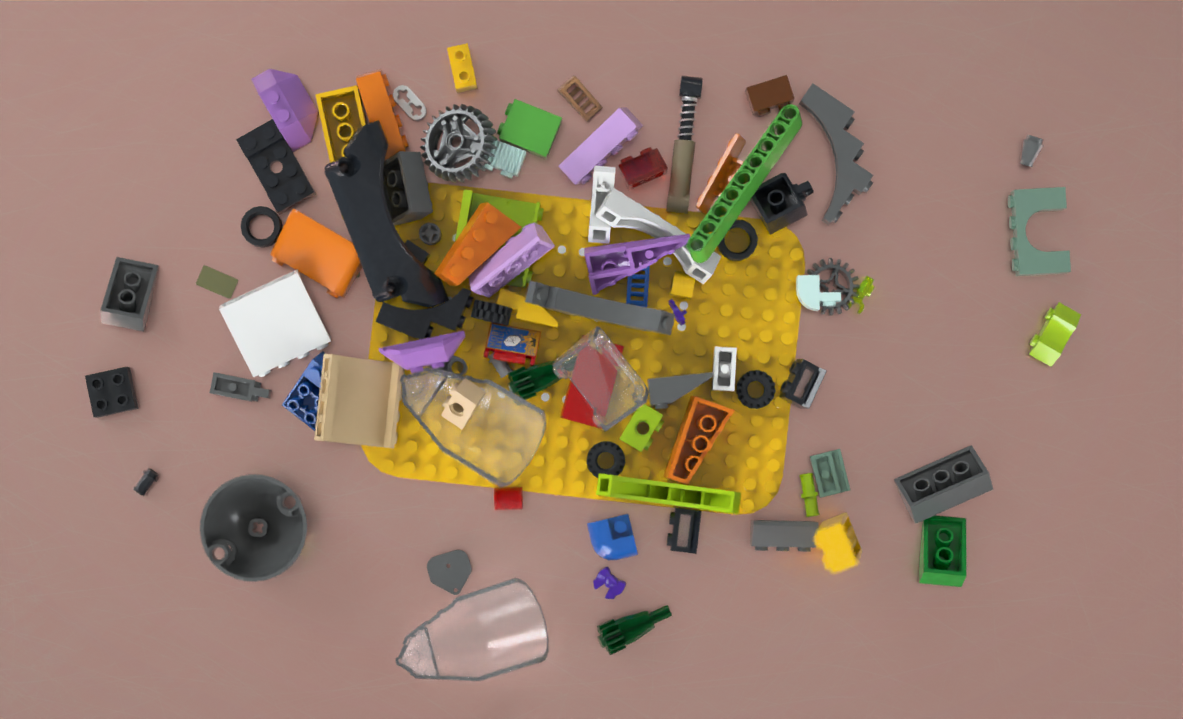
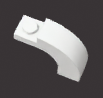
[588,166,616,244]

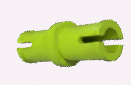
[799,473,820,517]

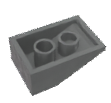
[100,257,159,332]
[647,372,713,409]

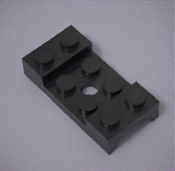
[236,119,316,215]

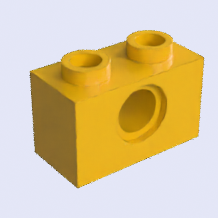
[447,43,478,93]

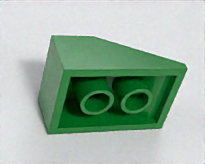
[919,515,967,587]

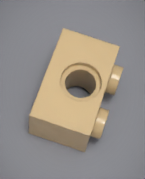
[441,378,486,430]

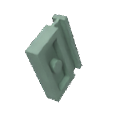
[809,449,850,498]

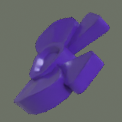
[668,299,687,326]
[593,567,626,599]

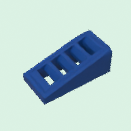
[626,266,650,307]

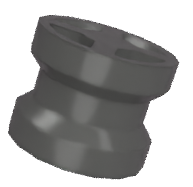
[419,223,441,245]

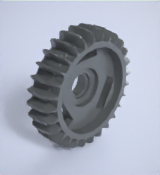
[420,104,497,183]

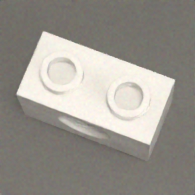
[712,347,737,392]

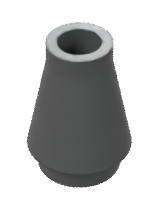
[1020,135,1044,167]

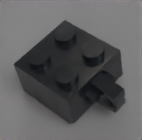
[750,173,814,235]

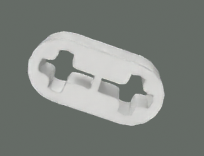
[393,85,427,121]

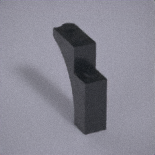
[375,288,474,340]

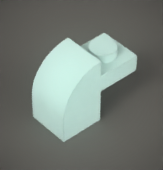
[796,275,841,311]

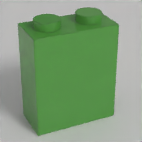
[497,99,562,160]

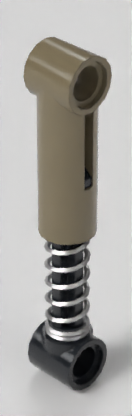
[666,76,703,214]

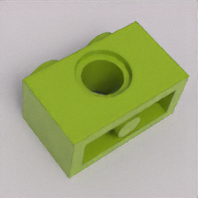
[619,402,664,452]

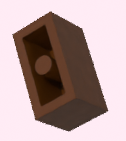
[745,75,795,116]

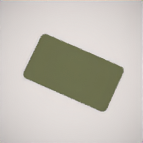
[196,265,238,299]

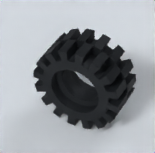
[471,300,512,325]
[736,370,776,409]
[587,441,625,478]

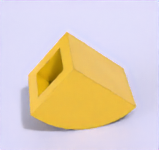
[670,271,695,300]

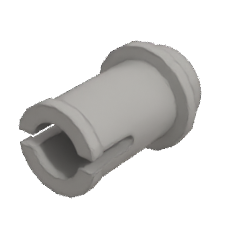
[488,353,513,378]

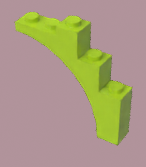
[596,473,741,514]

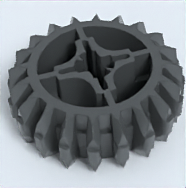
[807,258,860,316]

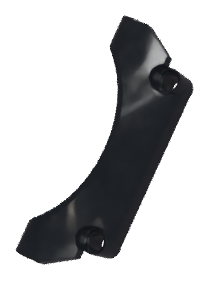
[324,120,449,307]

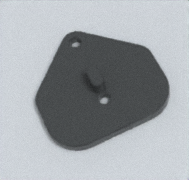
[427,550,472,595]

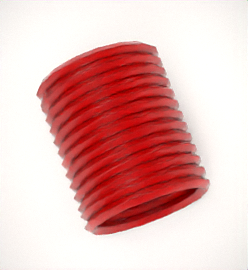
[494,487,523,510]

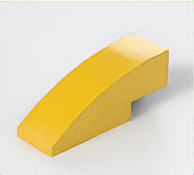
[497,288,559,328]

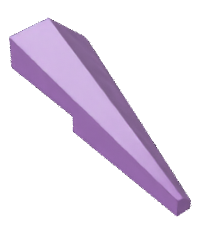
[584,234,690,295]

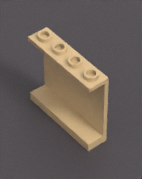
[314,354,405,448]

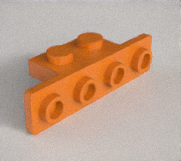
[696,133,746,214]

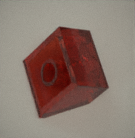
[618,147,668,191]

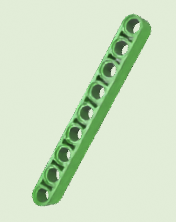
[687,104,803,263]

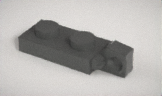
[209,372,272,402]

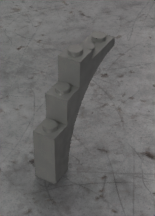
[799,83,873,225]

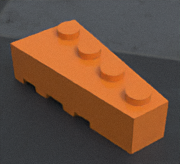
[663,396,735,485]

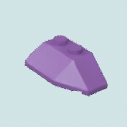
[251,69,318,152]
[379,331,466,373]

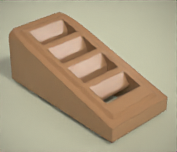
[557,76,603,122]

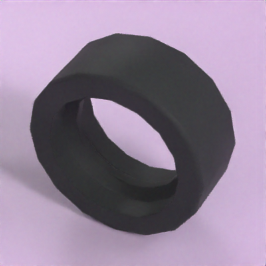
[240,206,283,248]
[718,220,758,261]

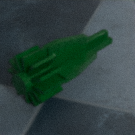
[508,356,577,402]
[597,605,672,655]

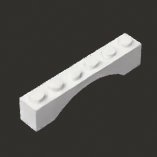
[596,188,721,284]

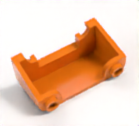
[270,209,362,298]

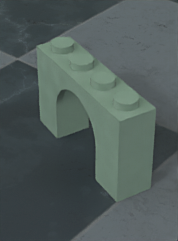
[1008,187,1071,276]

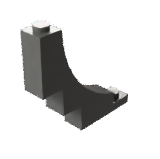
[525,281,675,335]

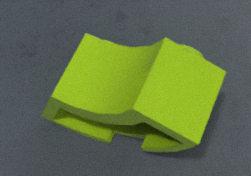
[1029,302,1081,367]

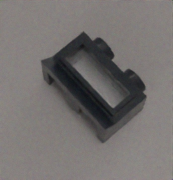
[779,359,827,409]
[667,508,702,554]

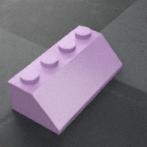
[468,223,555,297]

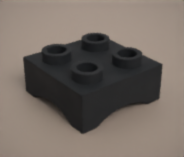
[85,367,139,418]

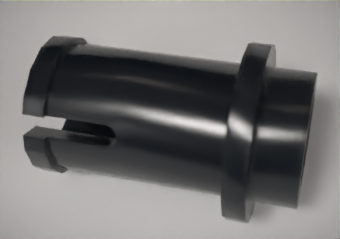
[133,468,159,496]

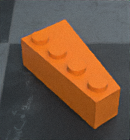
[356,69,409,159]
[434,202,521,286]

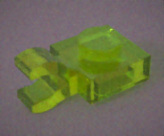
[847,276,875,314]

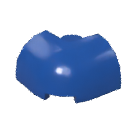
[587,514,638,560]

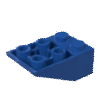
[282,351,326,431]

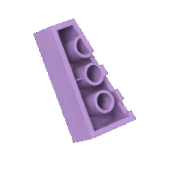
[558,107,643,185]

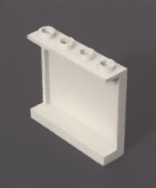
[219,269,331,377]

